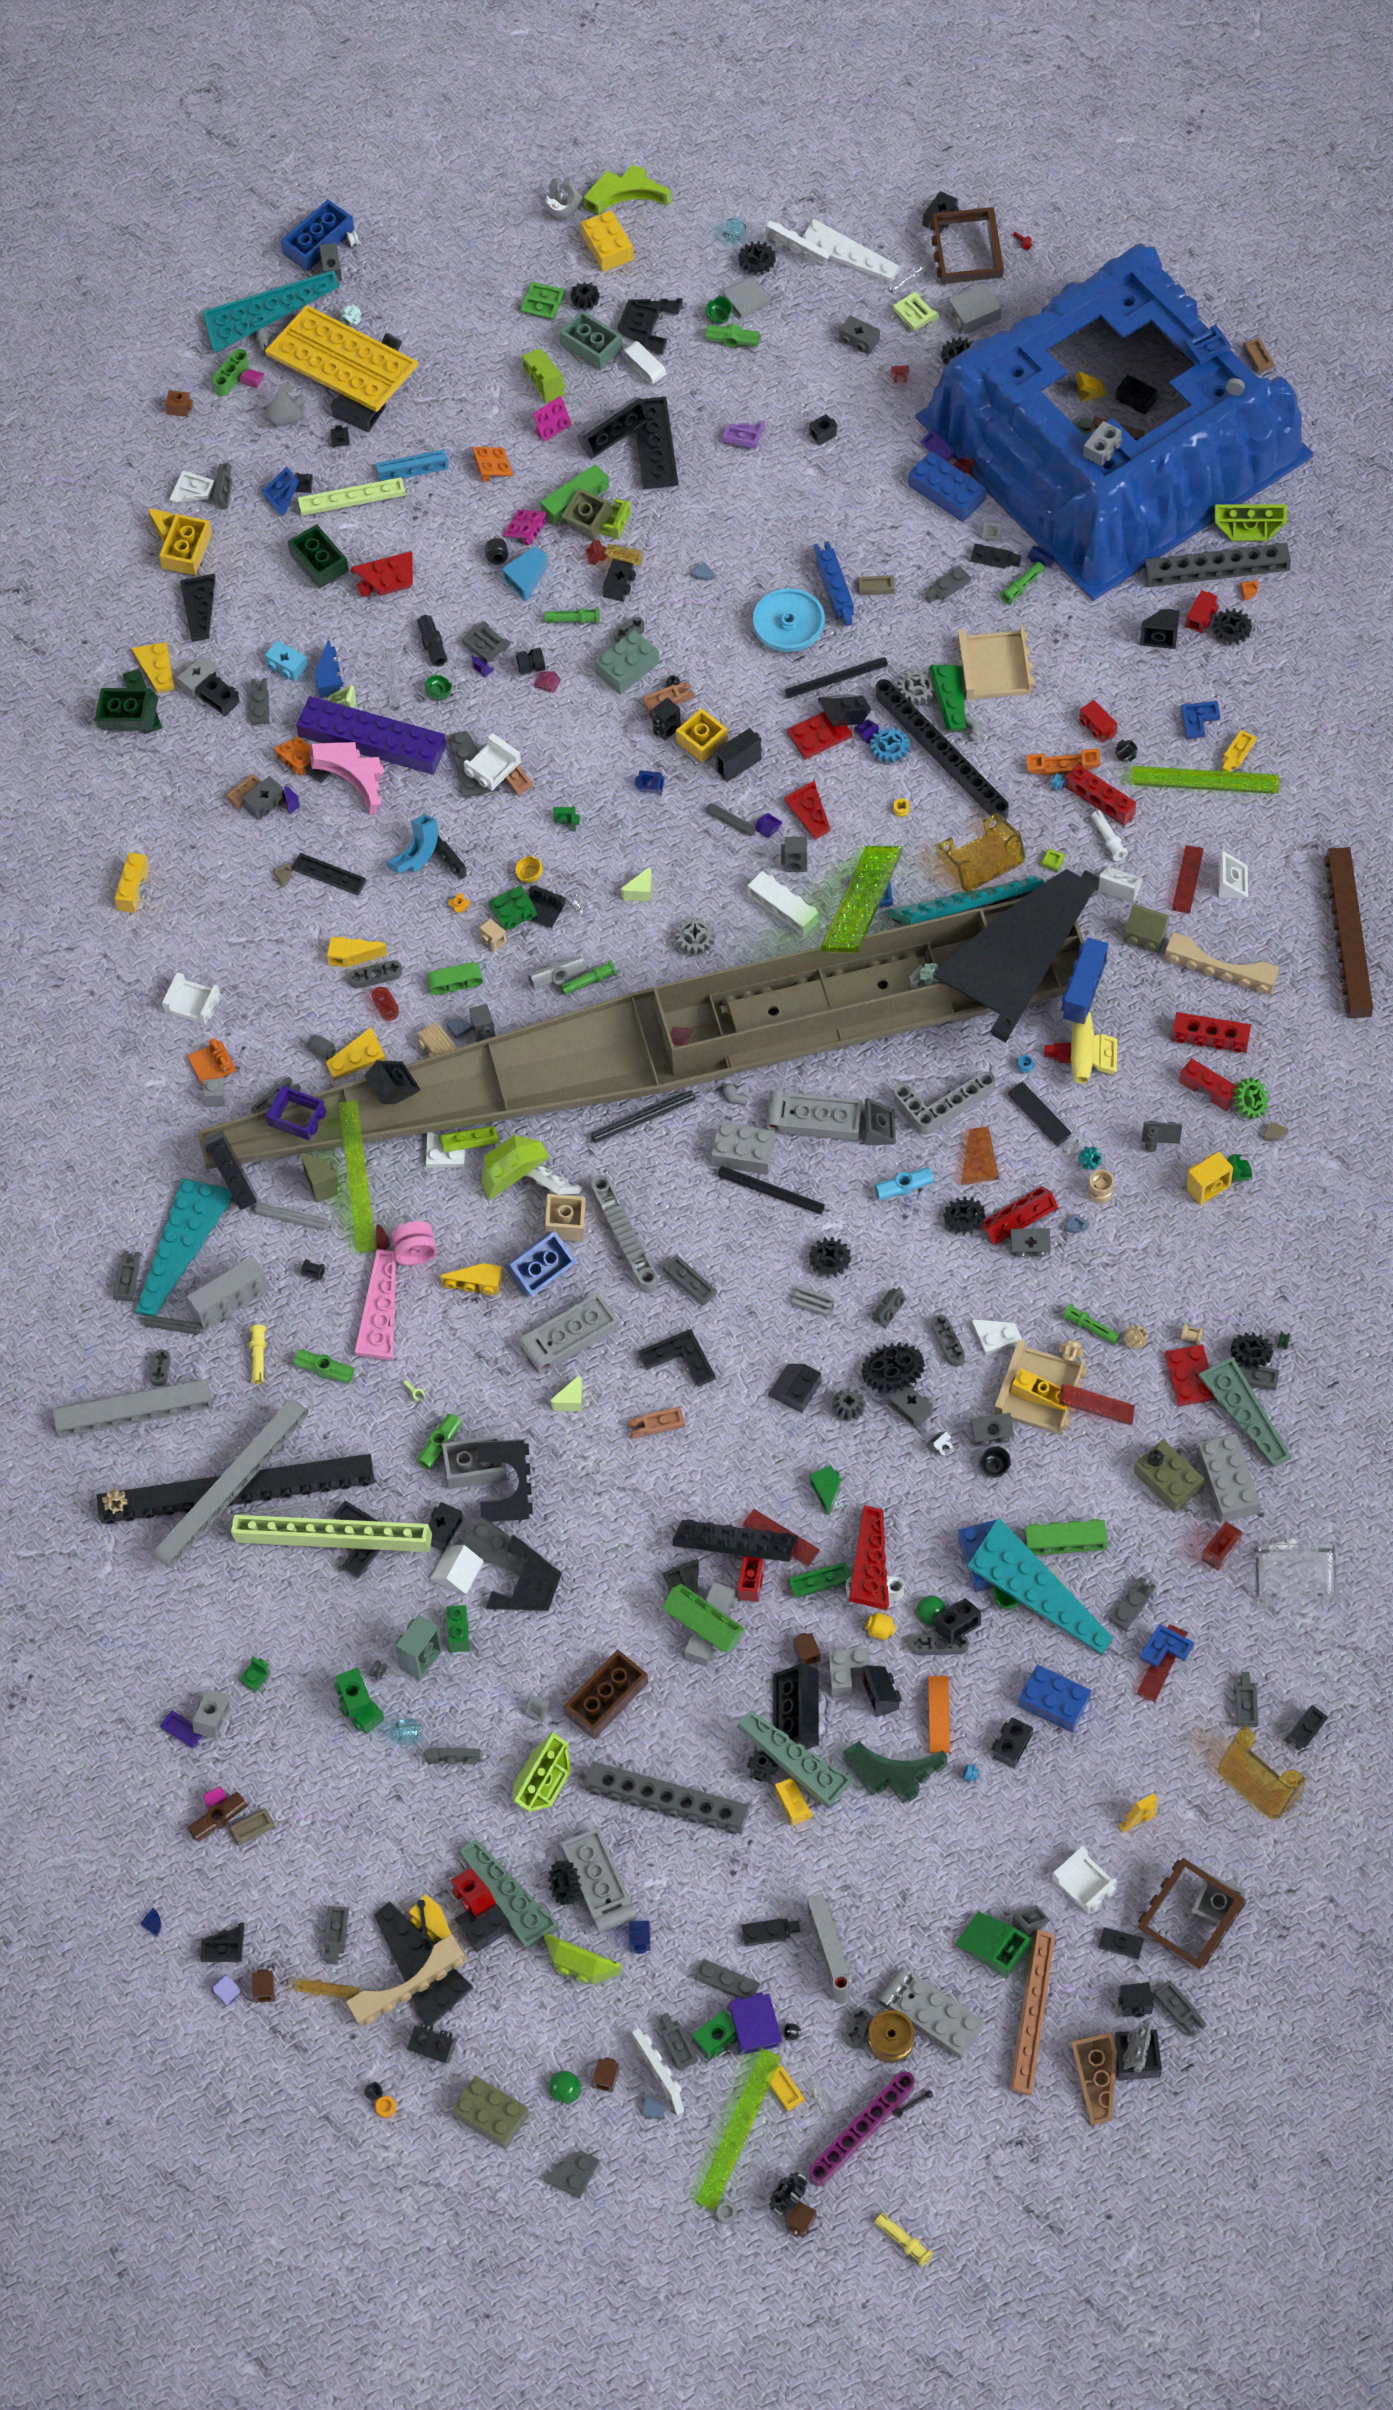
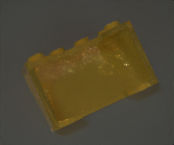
[935,812,1025,892]

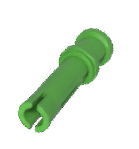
[1000,562,1045,605]
[545,607,600,624]
[561,960,617,996]
[1063,1303,1120,1345]

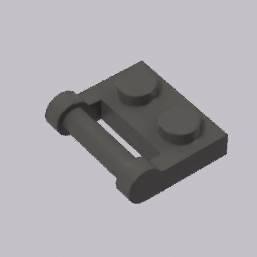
[462,621,510,663]

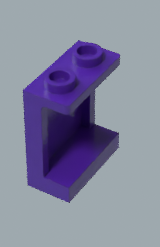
[726,1992,782,2056]

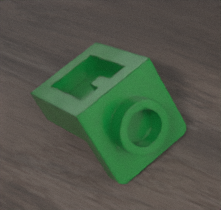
[553,807,580,831]
[239,1657,270,1693]

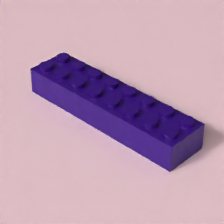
[296,696,446,775]

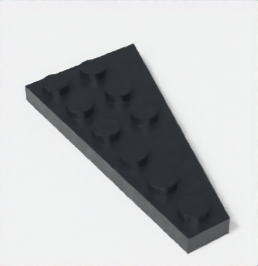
[374,1901,473,2026]

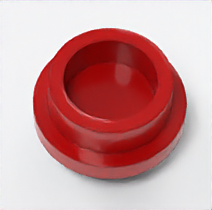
[357,580,372,597]

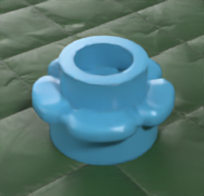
[1051,773,1066,791]
[1016,1055,1035,1073]
[963,1764,979,1783]

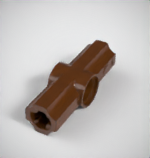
[187,1792,248,1842]

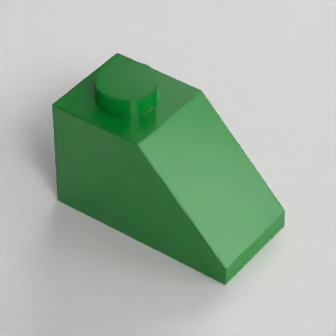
[810,1465,842,1515]

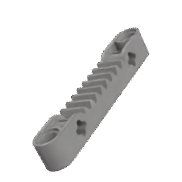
[591,1175,658,1293]

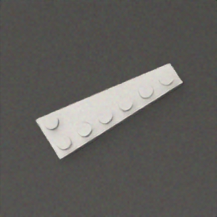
[802,219,899,283]

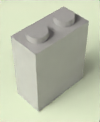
[947,284,1002,334]

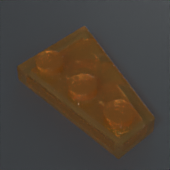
[961,1126,999,1185]

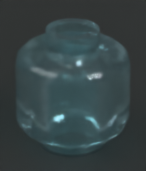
[722,216,747,244]
[391,1718,423,1746]

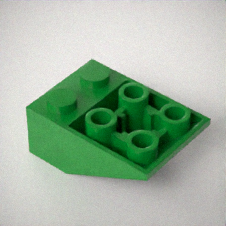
[955,1911,1031,1979]

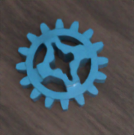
[870,727,910,764]

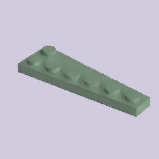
[1198,1357,1292,1467]
[736,1711,853,1809]
[459,1839,560,1950]

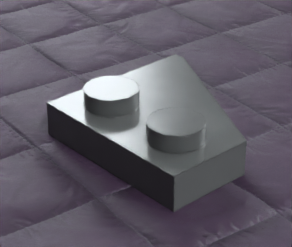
[544,2150,600,2199]

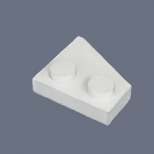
[169,471,216,503]
[426,1132,465,1168]
[972,1320,1022,1355]

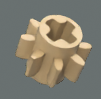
[1124,1325,1148,1349]
[1059,1339,1084,1362]
[102,1487,127,1514]

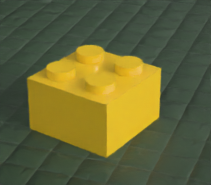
[676,708,728,763]
[1186,1151,1233,1205]

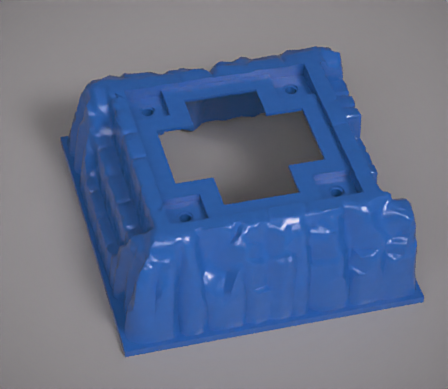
[916,243,1314,601]

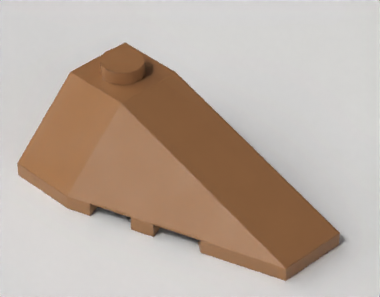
[1071,2032,1117,2125]

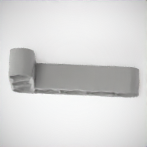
[894,1071,995,1134]

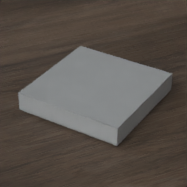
[723,276,771,318]

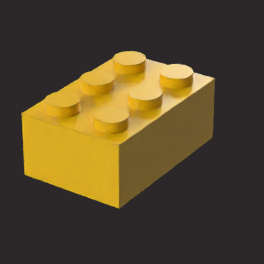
[580,210,634,272]
[159,514,212,576]

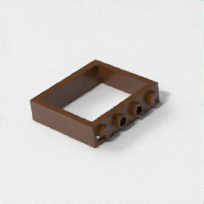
[929,207,1004,284]
[1138,1858,1248,1970]

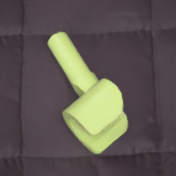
[404,1380,425,1402]

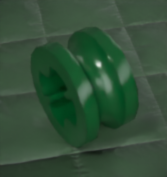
[1277,1331,1291,1350]

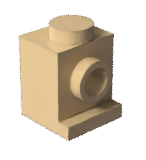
[478,919,507,953]

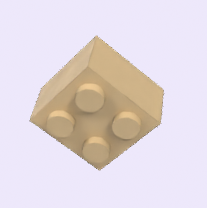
[544,1194,586,1241]

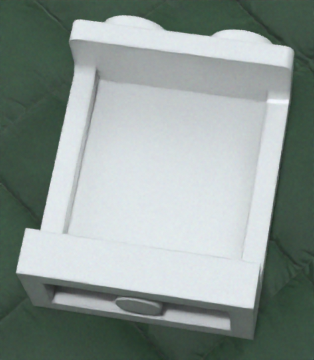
[464,733,521,791]
[162,972,221,1025]
[1052,1846,1117,1914]

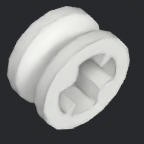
[346,230,359,247]

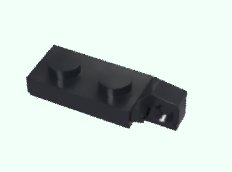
[970,543,1021,569]
[434,835,467,879]
[741,1918,800,1947]

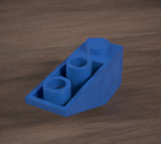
[315,640,343,698]

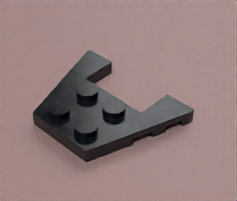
[618,298,683,355]
[486,1534,562,1611]

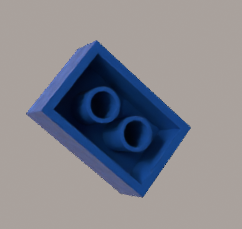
[504,1231,577,1297]
[958,1520,996,1592]
[1018,1664,1092,1733]

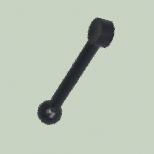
[417,1900,429,1942]
[894,2090,933,2117]

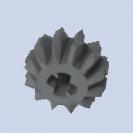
[832,1387,866,1422]

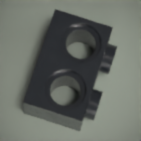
[197,674,240,717]
[652,697,681,740]
[935,1598,981,1644]
[991,1717,1033,1769]
[407,2023,457,2063]

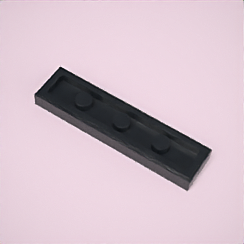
[292,853,366,896]
[1008,1081,1072,1146]

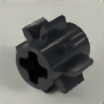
[1115,739,1138,762]

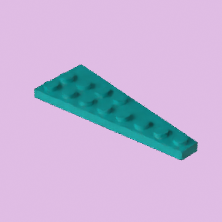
[202,270,339,353]
[888,876,1044,925]
[136,1178,233,1316]
[966,1518,1114,1655]

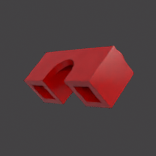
[1179,1058,1238,1111]

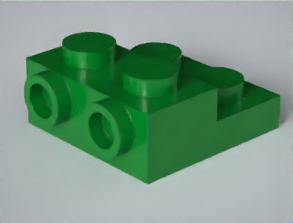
[488,885,537,931]

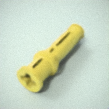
[249,1325,267,1384]
[875,2213,934,2267]

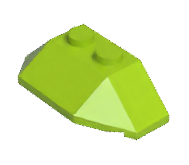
[1215,504,1287,541]
[481,1135,550,1200]
[512,1732,571,1812]
[544,1933,622,1984]

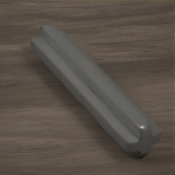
[707,803,756,836]
[144,1315,201,1335]

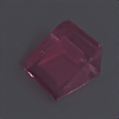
[534,671,561,693]
[670,1026,692,1046]

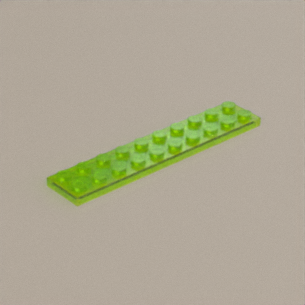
[821,846,902,953]

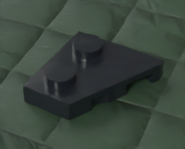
[200,1923,245,1962]

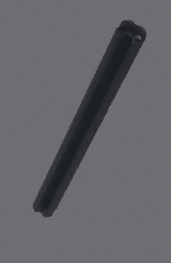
[785,657,888,698]
[591,1091,696,1143]
[718,1166,825,1214]

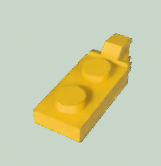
[1221,730,1257,776]

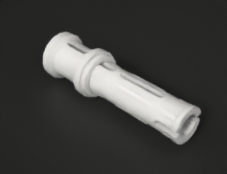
[1091,810,1128,861]

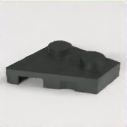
[662,1559,699,1594]

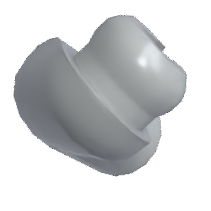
[965,716,982,741]
[909,965,924,990]
[723,1083,748,1105]

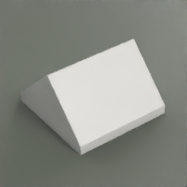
[1218,851,1248,898]
[1098,867,1144,903]
[430,1545,484,1595]

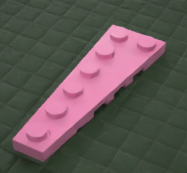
[355,1249,396,1361]

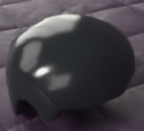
[979,1446,1011,1478]

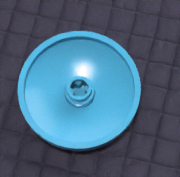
[753,588,825,652]

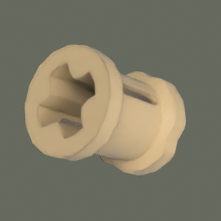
[1180,1323,1204,1345]

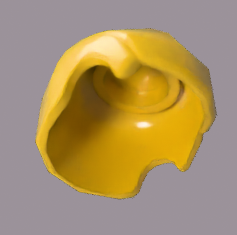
[515,855,543,884]

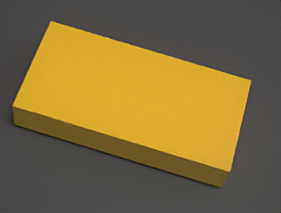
[764,2065,805,2112]

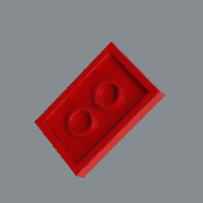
[787,711,852,760]
[1164,1344,1216,1407]

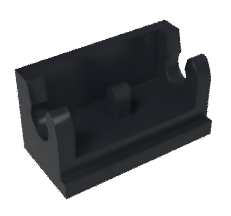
[1284,1705,1328,1750]

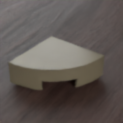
[273,862,292,887]
[1263,1121,1289,1141]

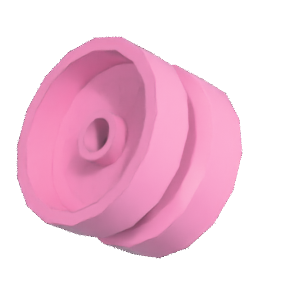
[391,1221,437,1265]

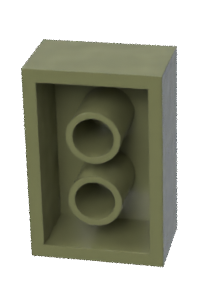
[1134,1439,1205,1513]
[452,2075,529,2149]

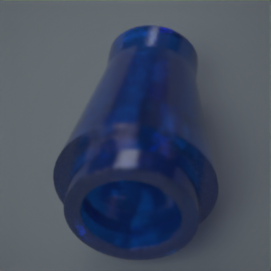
[1027,545,1055,568]

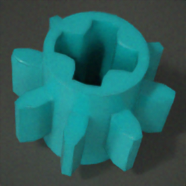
[1078,1146,1102,1170]

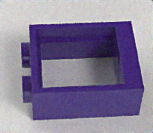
[266,1085,326,1140]

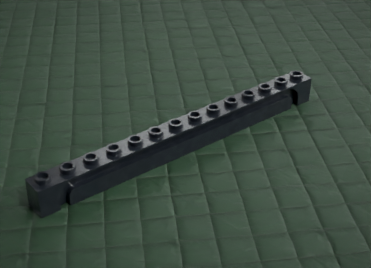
[96,1454,375,1524]

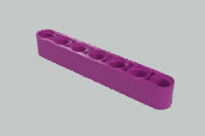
[809,2071,915,2186]

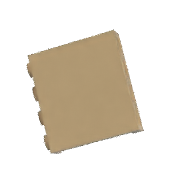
[958,624,1035,700]
[994,1339,1088,1435]

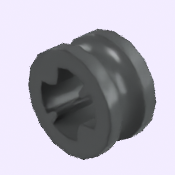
[369,1660,387,1680]

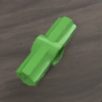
[706,324,760,348]
[294,1349,355,1384]
[416,1413,463,1470]

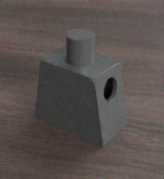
[319,243,342,286]

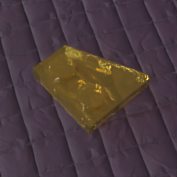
[606,544,643,566]

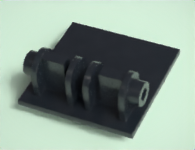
[529,885,568,928]

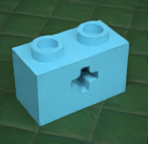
[264,640,308,681]

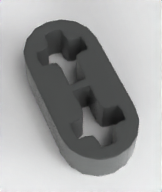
[614,617,645,643]
[149,1349,171,1387]
[845,2008,870,2048]

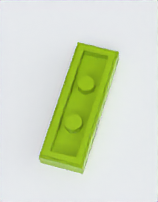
[439,1126,499,1153]

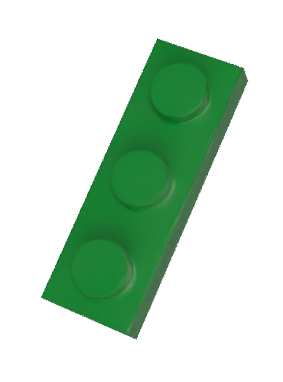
[788,1562,851,1599]

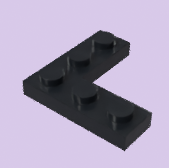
[638,1329,716,1387]
[334,1500,380,1579]

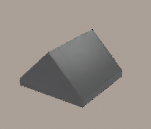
[865,1098,896,1145]

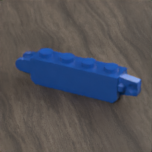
[814,541,854,626]

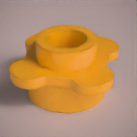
[448,893,470,913]

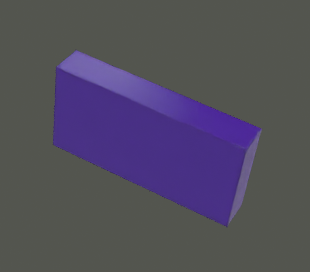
[920,429,956,462]
[160,1710,203,1749]

